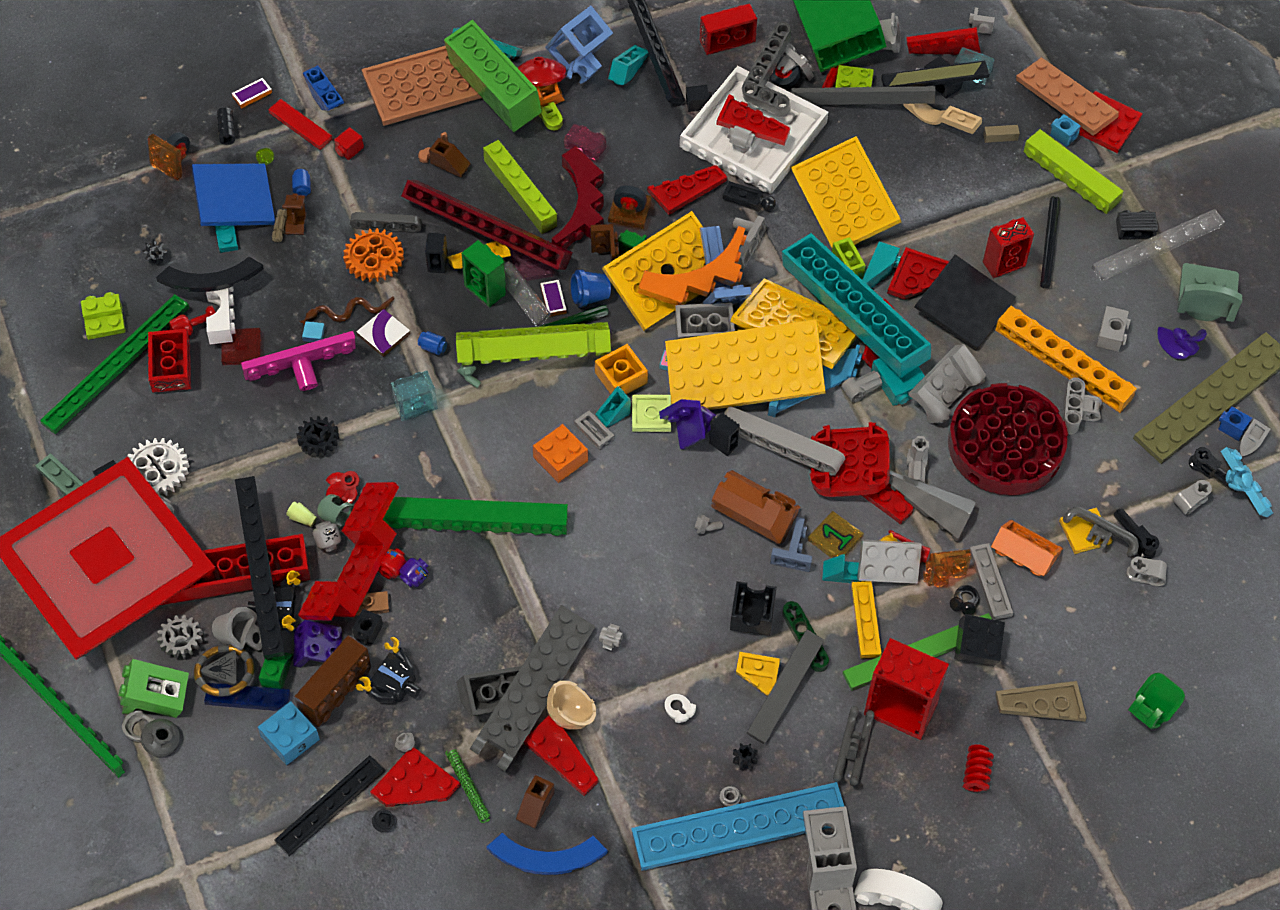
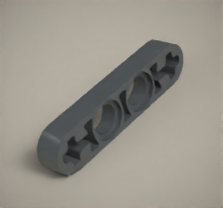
[350,212,422,233]

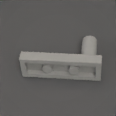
[733,216,766,270]

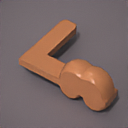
[418,132,448,163]

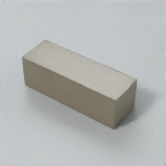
[983,125,1020,143]

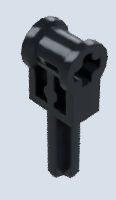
[1189,447,1237,492]
[1113,508,1160,559]

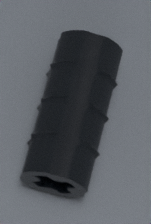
[217,107,235,145]

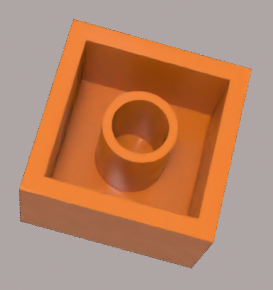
[533,424,588,483]

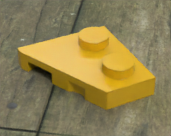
[736,652,780,696]

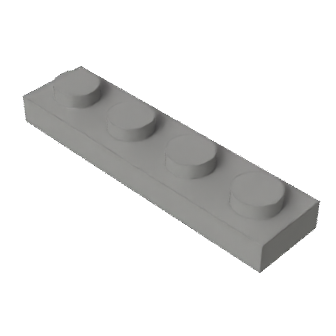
[969,543,1013,620]

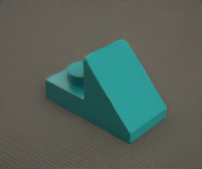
[822,554,863,583]

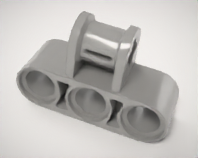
[1062,378,1102,434]

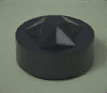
[372,809,394,832]

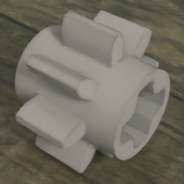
[599,624,623,651]

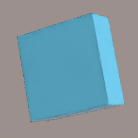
[302,321,325,342]

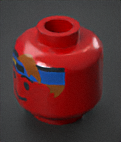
[378,548,407,579]

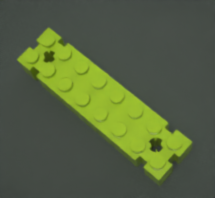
[456,322,611,365]

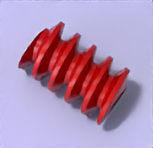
[962,744,994,792]

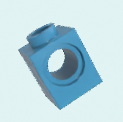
[1050,114,1081,147]

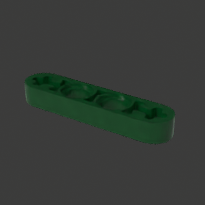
[782,601,829,672]

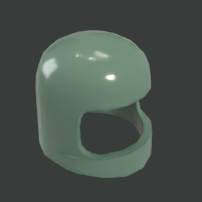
[317,494,354,529]

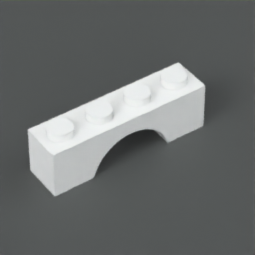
[206,287,236,344]

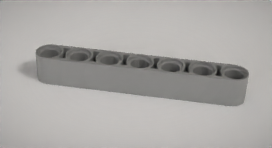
[724,407,845,475]

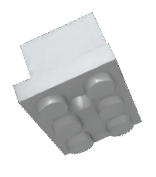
[803,806,857,910]

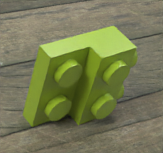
[81,292,126,340]

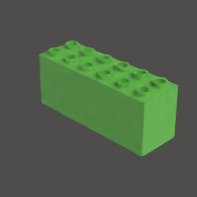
[444,20,542,132]

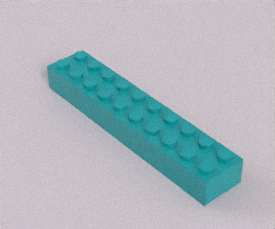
[782,233,931,378]

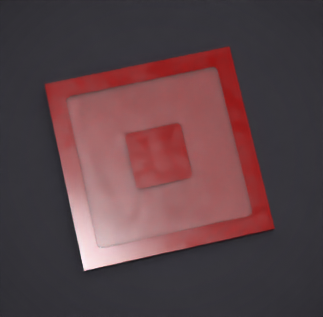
[0,457,216,660]

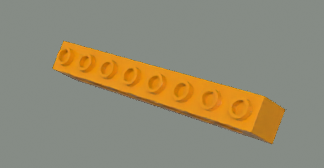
[995,306,1137,413]

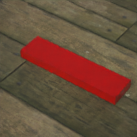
[268,99,333,150]

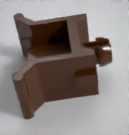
[282,193,307,235]

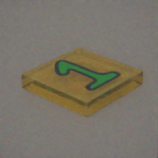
[808,511,864,558]

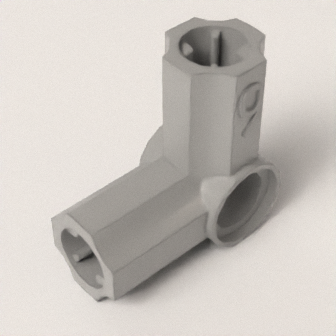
[907,436,929,483]

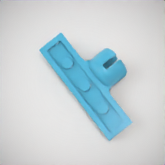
[1221,447,1273,517]

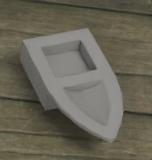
[1240,419,1271,456]

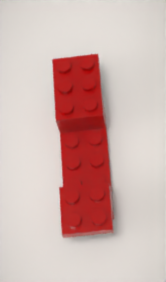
[298,482,399,621]

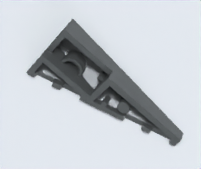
[889,471,976,541]

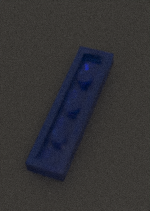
[204,683,291,711]

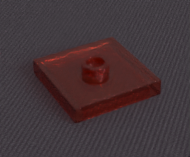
[221,328,261,365]

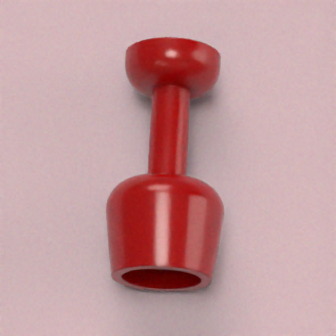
[169,305,216,336]

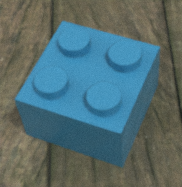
[258,701,320,766]

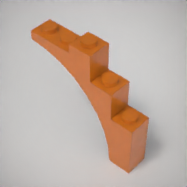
[637,226,747,306]

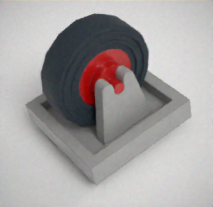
[770,43,814,88]

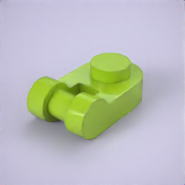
[539,102,563,130]

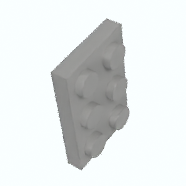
[857,540,922,584]

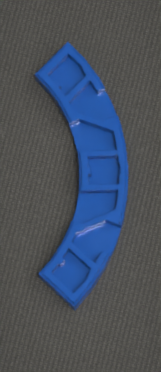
[486,833,608,875]

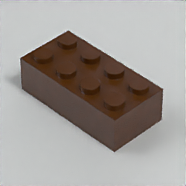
[294,635,371,727]

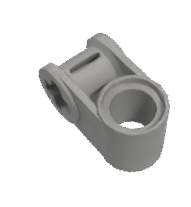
[1173,480,1212,515]
[1126,557,1167,586]

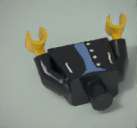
[248,570,300,632]
[356,637,421,702]

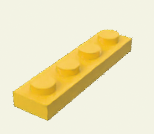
[851,581,881,659]

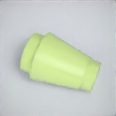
[286,502,317,527]

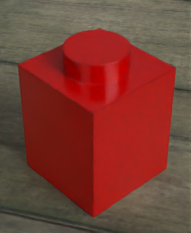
[334,127,364,160]

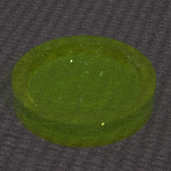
[256,148,274,165]

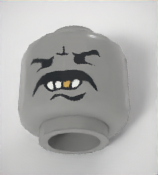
[312,521,342,552]

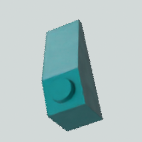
[608,45,649,85]
[863,241,901,289]

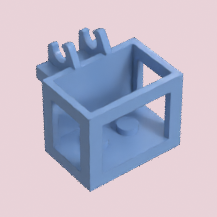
[545,5,613,84]

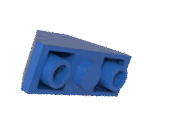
[303,65,344,111]

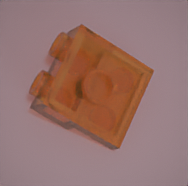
[923,549,972,587]

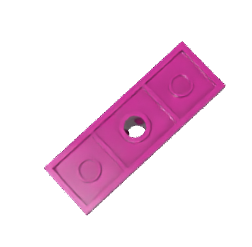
[241,331,356,391]

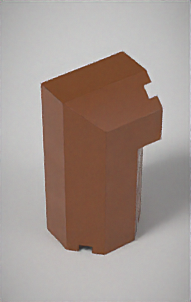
[711,470,800,544]

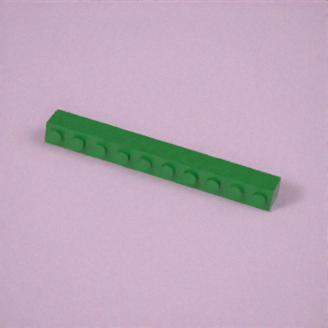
[383,497,568,536]

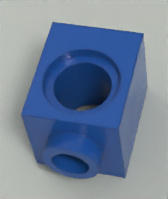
[1218,406,1252,441]

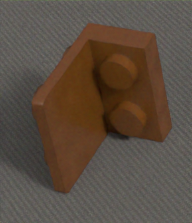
[591,224,619,262]

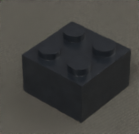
[954,614,1005,667]

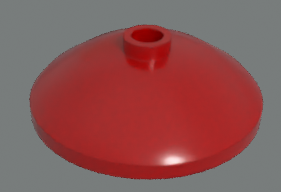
[518,57,567,87]

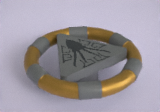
[194,644,254,697]

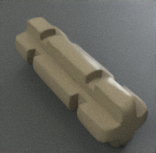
[272,209,287,242]

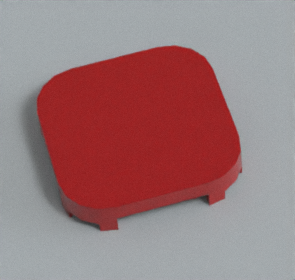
[810,422,890,497]

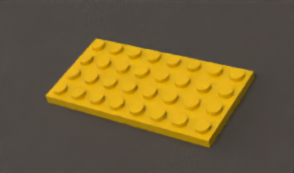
[665,319,826,410]

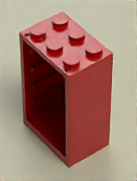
[864,638,949,740]

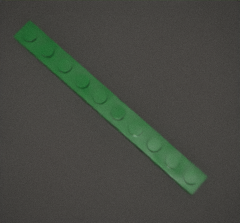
[40,294,190,434]
[0,635,125,778]

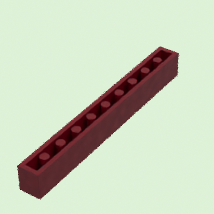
[401,180,573,270]

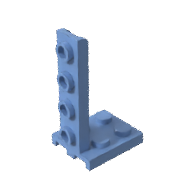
[700,226,751,305]

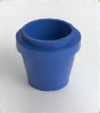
[571,269,611,307]

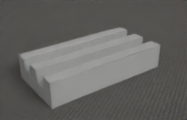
[574,411,614,450]

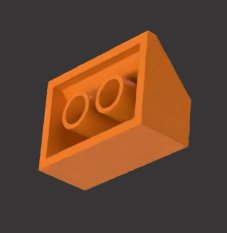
[991,520,1063,576]

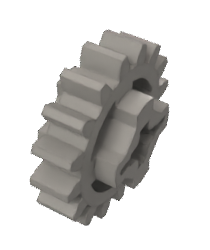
[157,615,203,659]

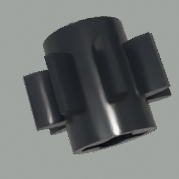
[142,239,167,263]
[733,743,758,770]

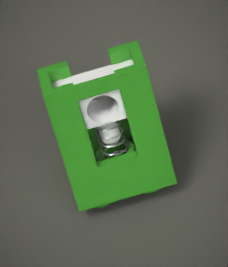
[118,659,189,718]

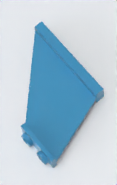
[768,345,862,417]

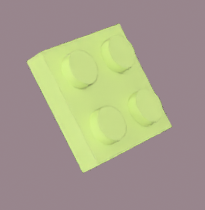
[632,395,671,432]

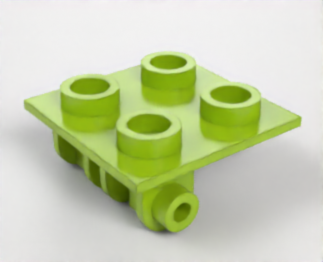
[835,65,874,88]

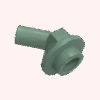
[457,364,481,388]

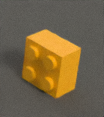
[595,344,648,395]

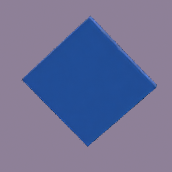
[192,164,275,226]

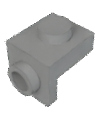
[969,7,995,34]

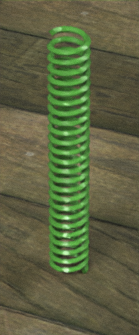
[445,749,490,823]

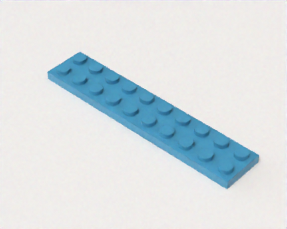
[631,782,844,871]

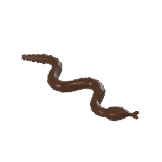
[300,296,395,325]

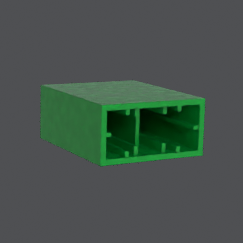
[792,0,887,72]

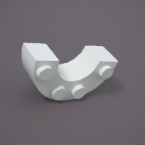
[854,869,943,910]

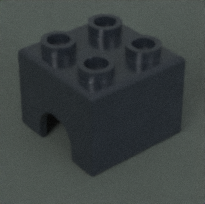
[730,581,777,636]

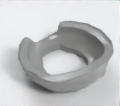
[122,710,155,742]

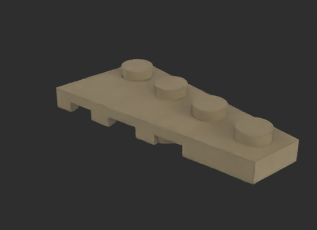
[995,681,1087,722]

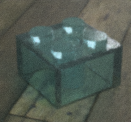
[391,371,438,421]

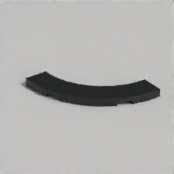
[156,257,264,292]

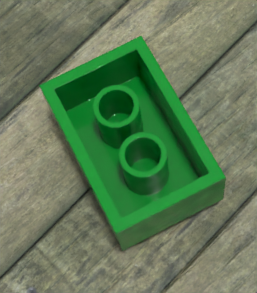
[461,240,506,307]

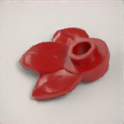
[326,471,360,504]

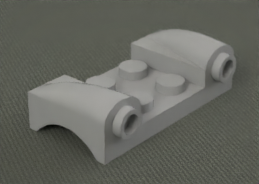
[908,344,986,423]

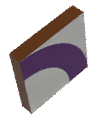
[357,309,410,357]

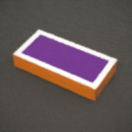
[232,78,272,109]
[540,280,567,317]

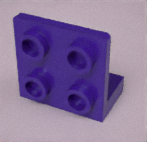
[659,399,706,449]
[293,620,342,668]

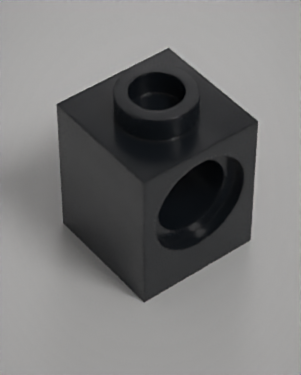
[352,609,383,645]

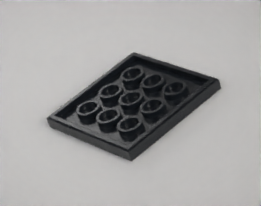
[914,254,1016,351]

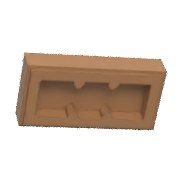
[355,591,389,616]

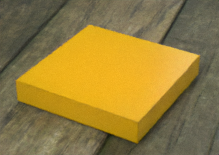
[1059,508,1112,554]

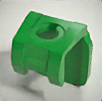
[1128,673,1185,729]

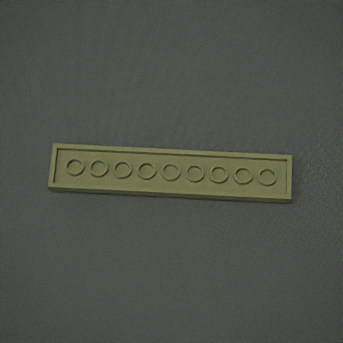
[1133,332,1280,464]

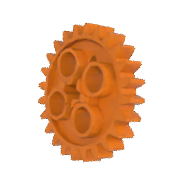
[343,228,404,282]

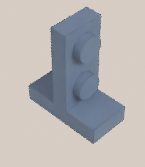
[770,517,812,572]

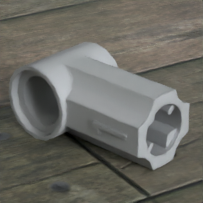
[841,371,883,403]

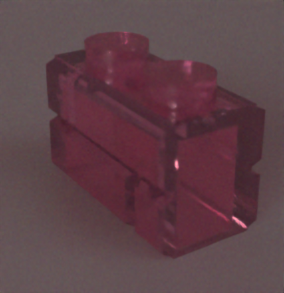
[564,124,606,162]

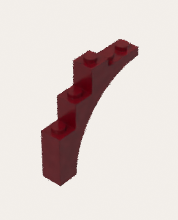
[552,146,604,249]

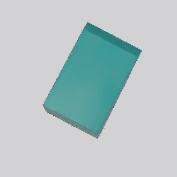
[595,386,631,428]

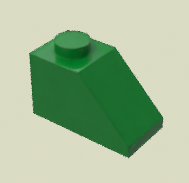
[259,652,294,692]

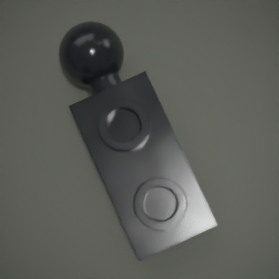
[723,181,776,211]

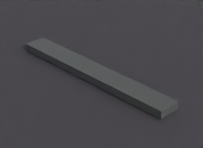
[792,86,935,105]

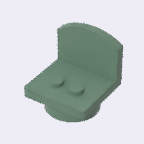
[1177,263,1242,322]

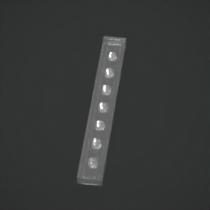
[1092,209,1225,281]

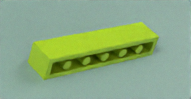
[1023,129,1124,214]
[483,140,557,234]

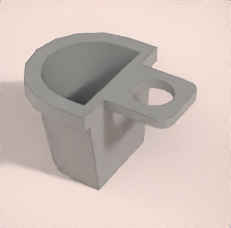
[879,13,901,53]
[212,607,262,651]

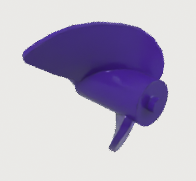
[1157,327,1207,359]

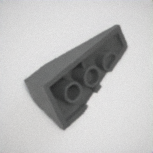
[456,666,522,716]

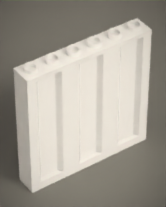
[680,66,828,194]

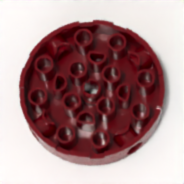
[948,383,1068,495]

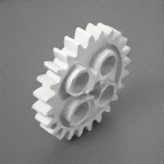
[128,438,189,496]

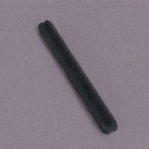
[1040,196,1060,288]

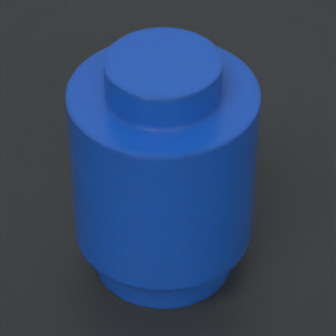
[292,169,311,196]
[418,331,447,355]

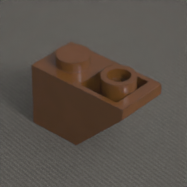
[429,138,471,177]
[516,775,555,829]

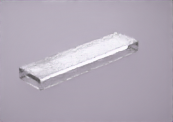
[504,261,552,327]

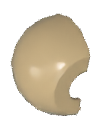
[547,681,596,729]

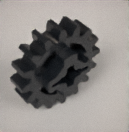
[296,416,340,457]

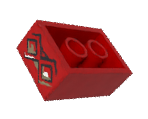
[699,3,757,55]
[983,217,1034,279]
[148,329,191,393]

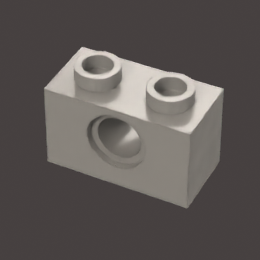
[1097,306,1131,352]

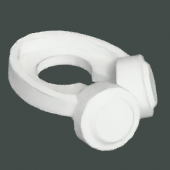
[665,694,696,723]

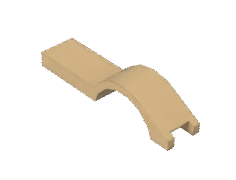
[903,103,982,134]

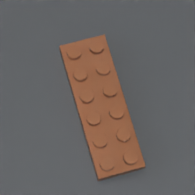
[1016,57,1119,136]

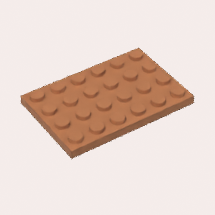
[361,46,482,126]

